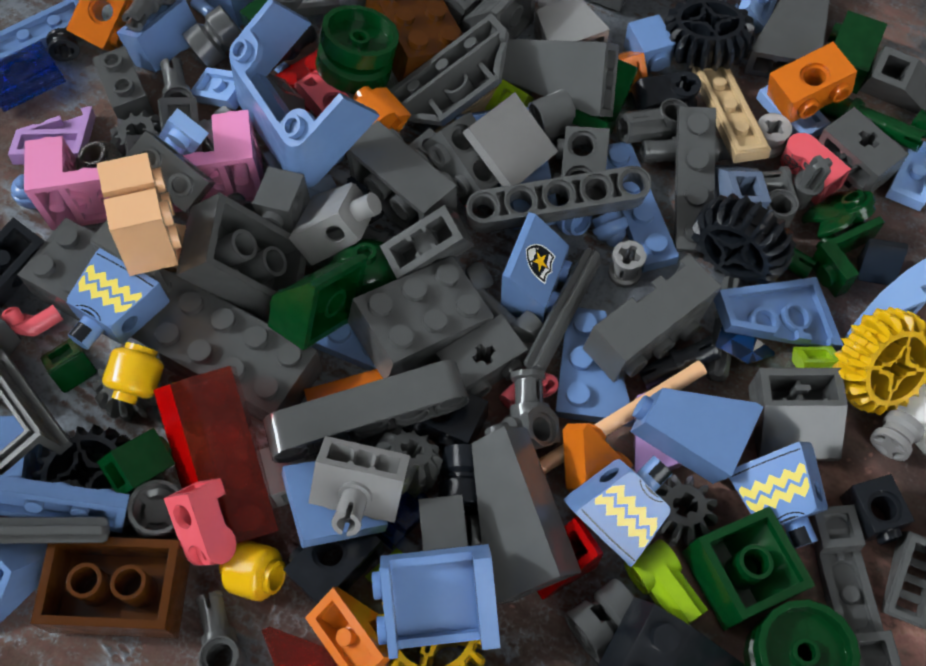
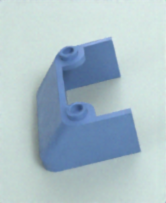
[229,0,380,188]

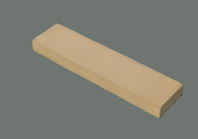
[691,66,771,163]

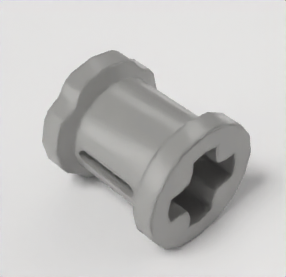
[608,240,647,288]

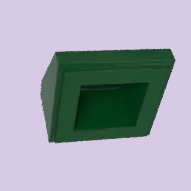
[40,339,97,393]

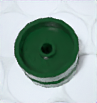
[315,5,399,94]
[743,600,861,666]

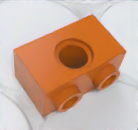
[66,0,133,51]
[767,42,857,123]

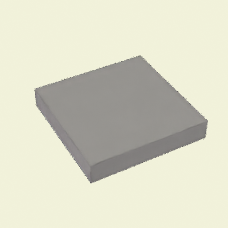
[462,92,558,186]

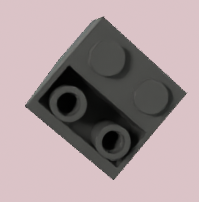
[748,368,848,461]

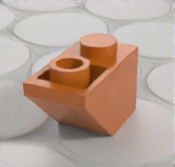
[563,423,636,493]

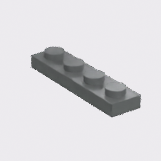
[674,106,716,253]

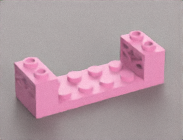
[24,110,264,230]

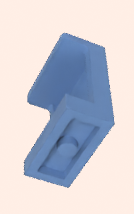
[372,544,501,659]

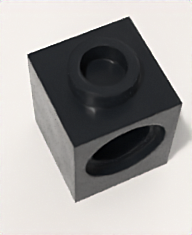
[839,474,915,545]

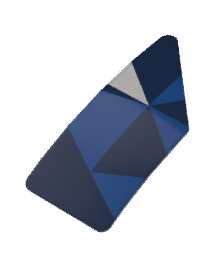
[715,325,775,364]

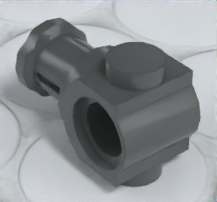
[502,369,560,450]

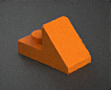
[305,587,390,666]

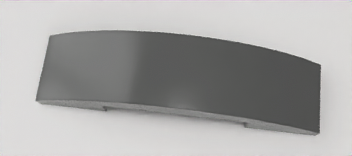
[811,505,902,666]

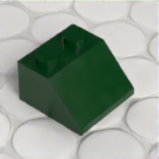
[268,253,368,351]
[682,506,816,631]

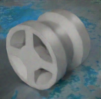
[758,113,792,158]
[870,410,925,461]

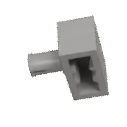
[309,436,410,536]

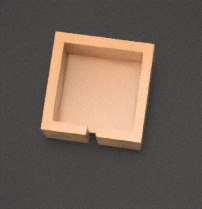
[96,153,182,276]

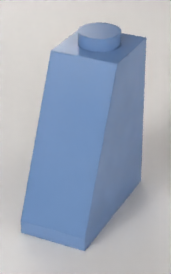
[630,388,763,484]

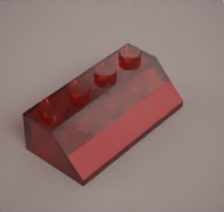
[153,366,281,544]

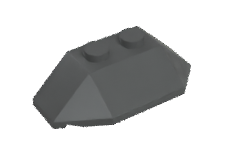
[390,13,509,126]

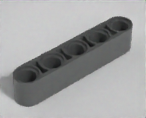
[466,166,651,233]
[263,360,470,463]

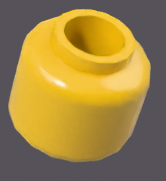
[102,342,164,405]
[219,540,286,602]

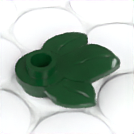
[801,189,876,239]

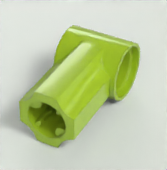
[624,539,708,625]

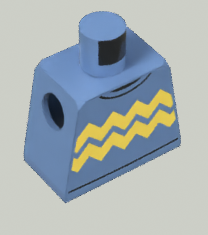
[66,248,170,350]
[729,441,828,549]
[563,455,673,567]

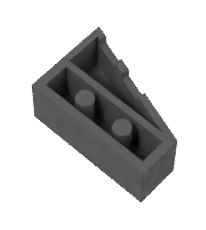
[583,254,722,382]

